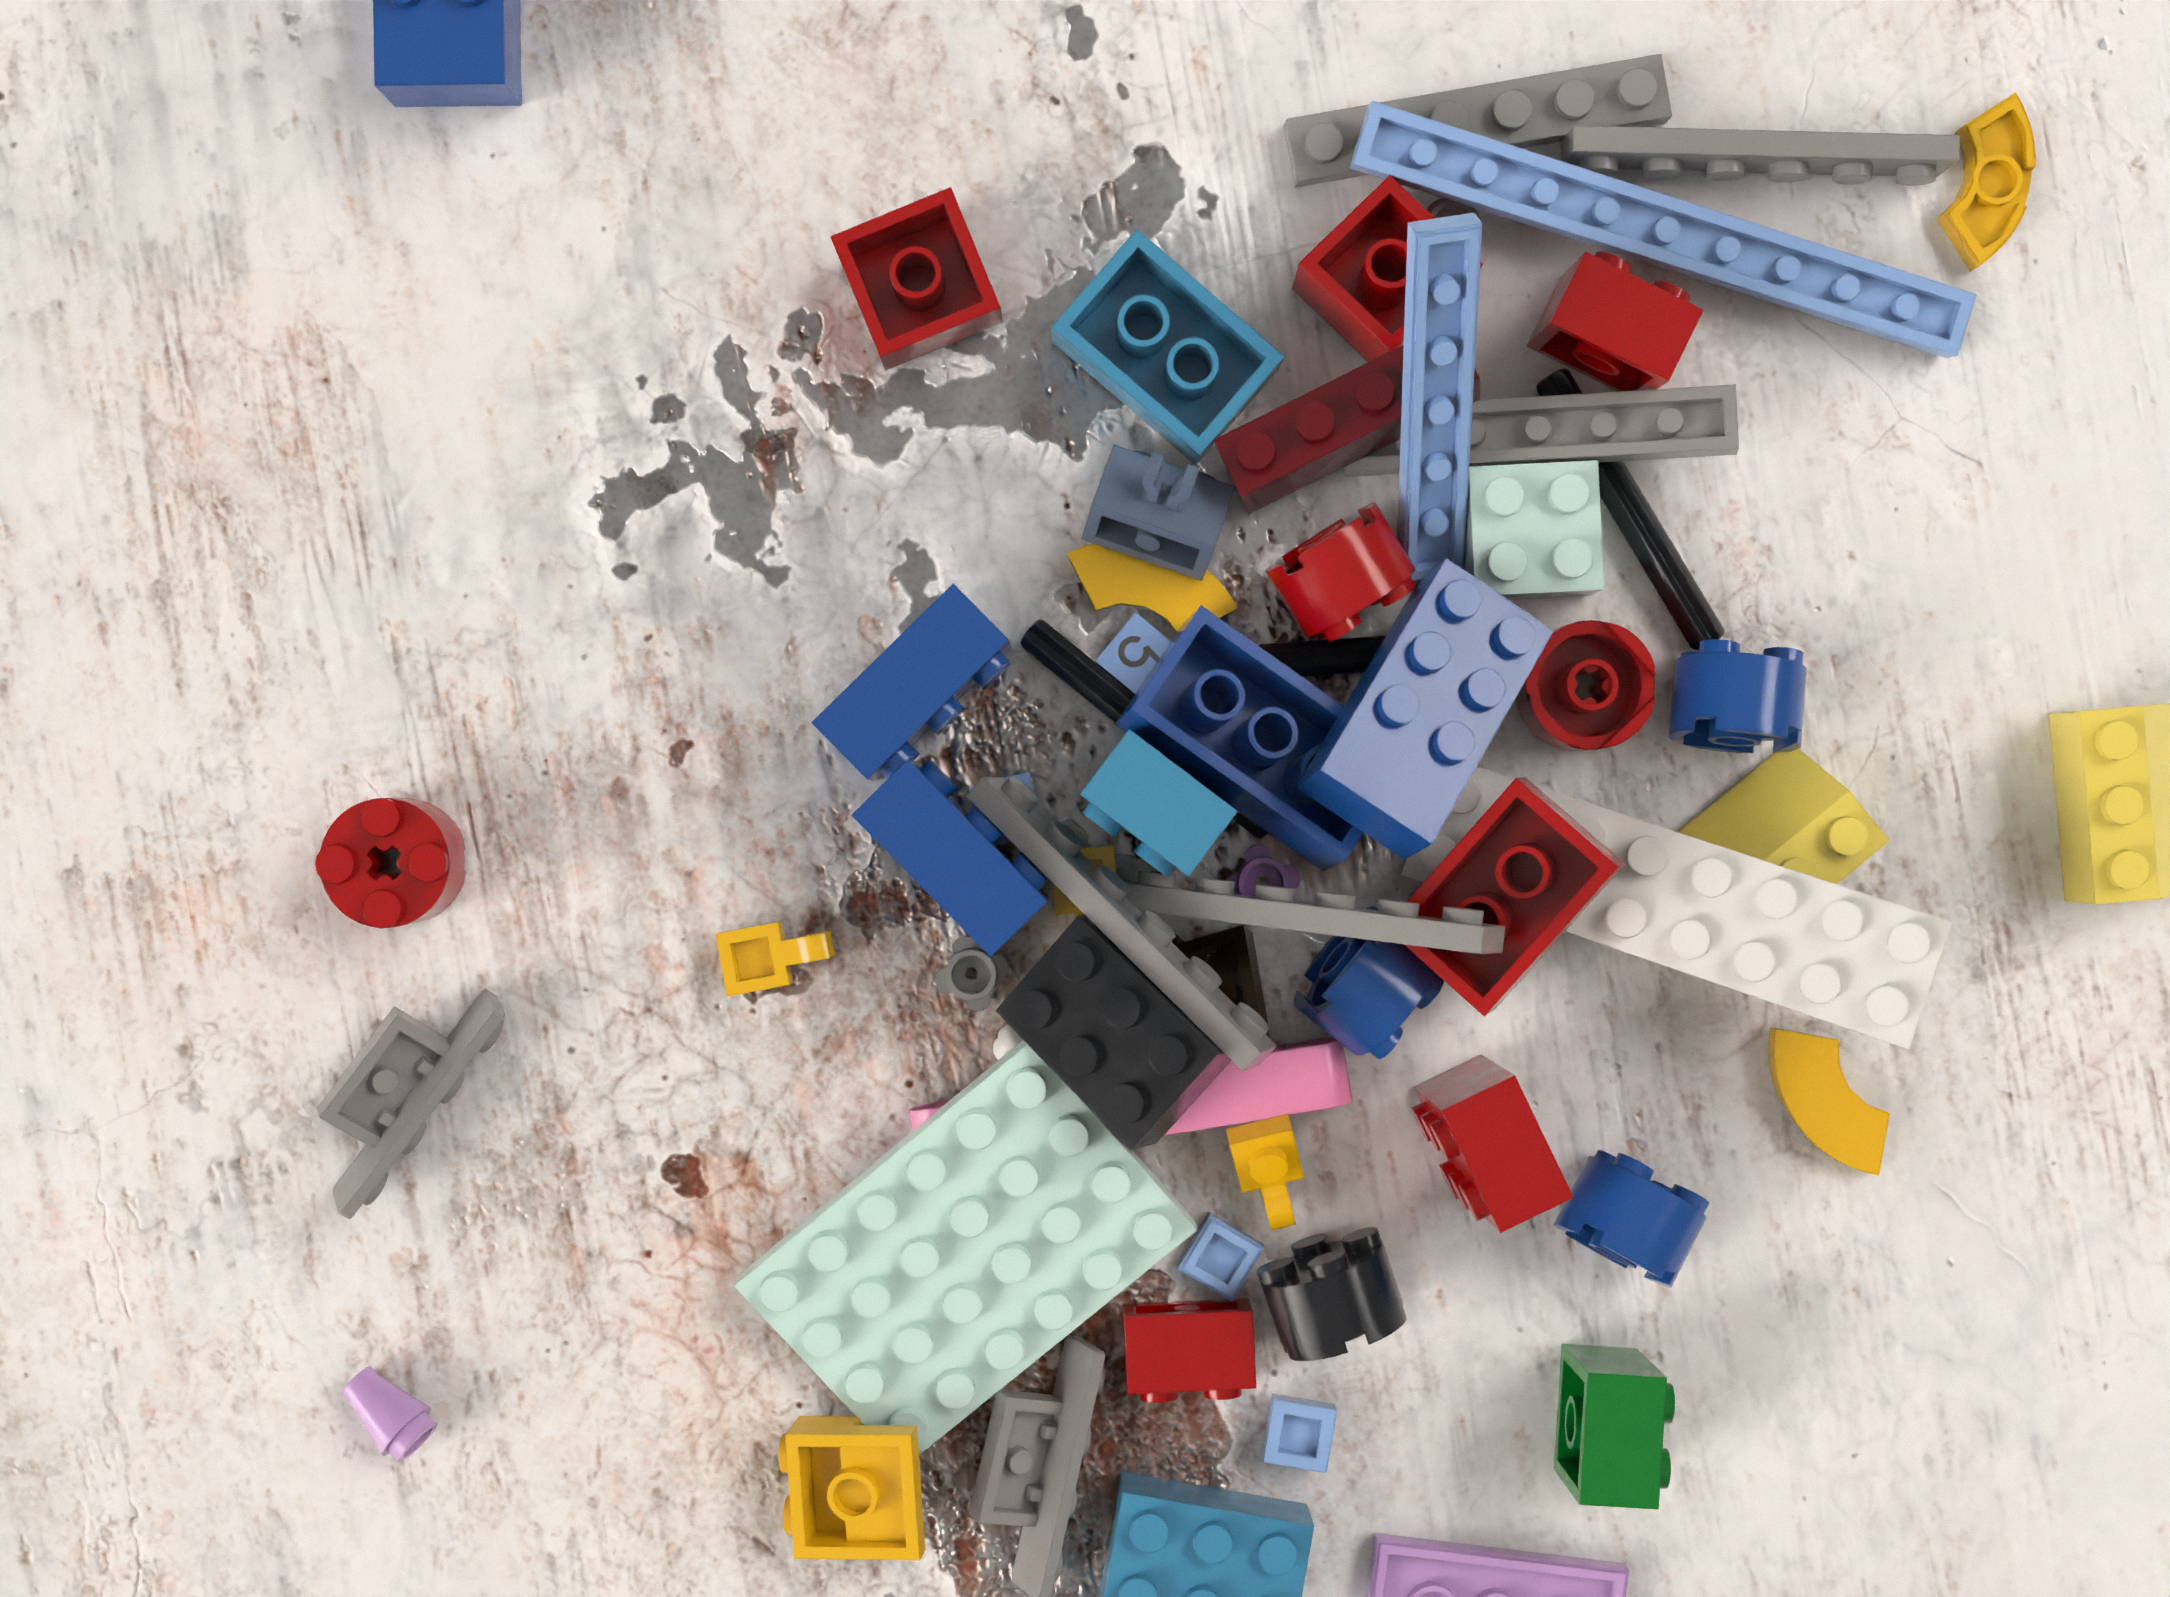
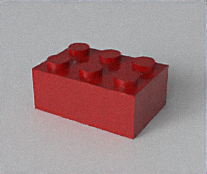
[1404,777,1626,1016]
[1411,1055,1574,1233]

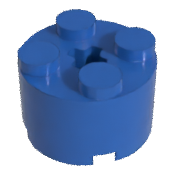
[1668,639,1807,753]
[1293,906,1444,1059]
[1554,1150,1709,1288]

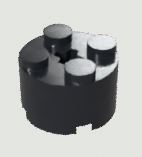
[1257,1227,1407,1361]

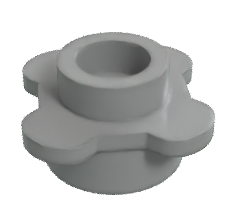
[934,936,1009,1011]

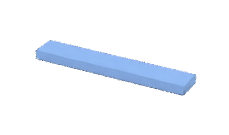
[1397,213,1482,581]

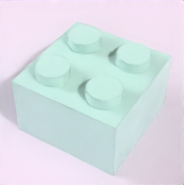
[1464,460,1605,600]

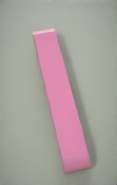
[909,1037,1353,1136]

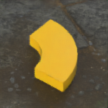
[1936,92,2036,271]
[1067,544,1238,633]
[1768,1027,1890,1176]

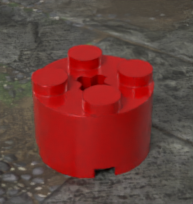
[1265,502,1417,642]
[1515,620,1656,751]
[315,798,466,929]

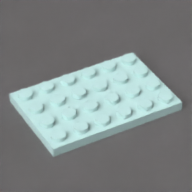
[734,1040,1197,1455]

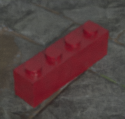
[1213,345,1480,514]

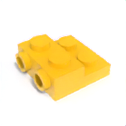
[778,1416,926,1561]

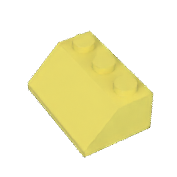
[2048,703,2170,905]
[1676,749,1890,884]

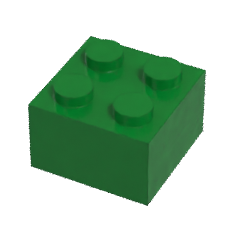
[1554,1344,1675,1510]

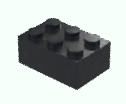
[995,915,1232,1151]

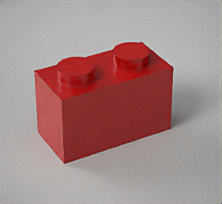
[1122,1298,1256,1403]

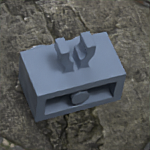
[1081,444,1235,581]

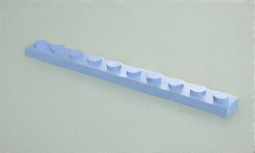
[1349,101,1977,359]

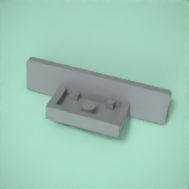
[317,989,505,1219]
[969,1335,1105,1597]

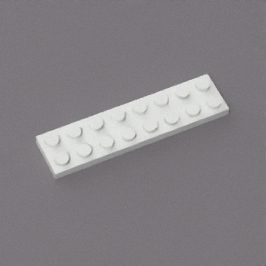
[1401,767,1953,1050]

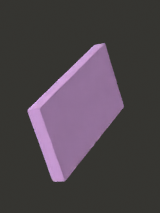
[1367,1533,1629,1597]

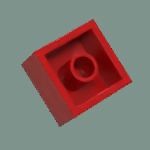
[1292,175,1483,362]
[830,187,1003,370]
[1526,251,1704,392]

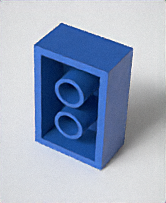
[811,583,1012,780]
[852,759,1048,957]

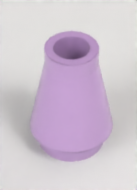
[341,1366,438,1462]

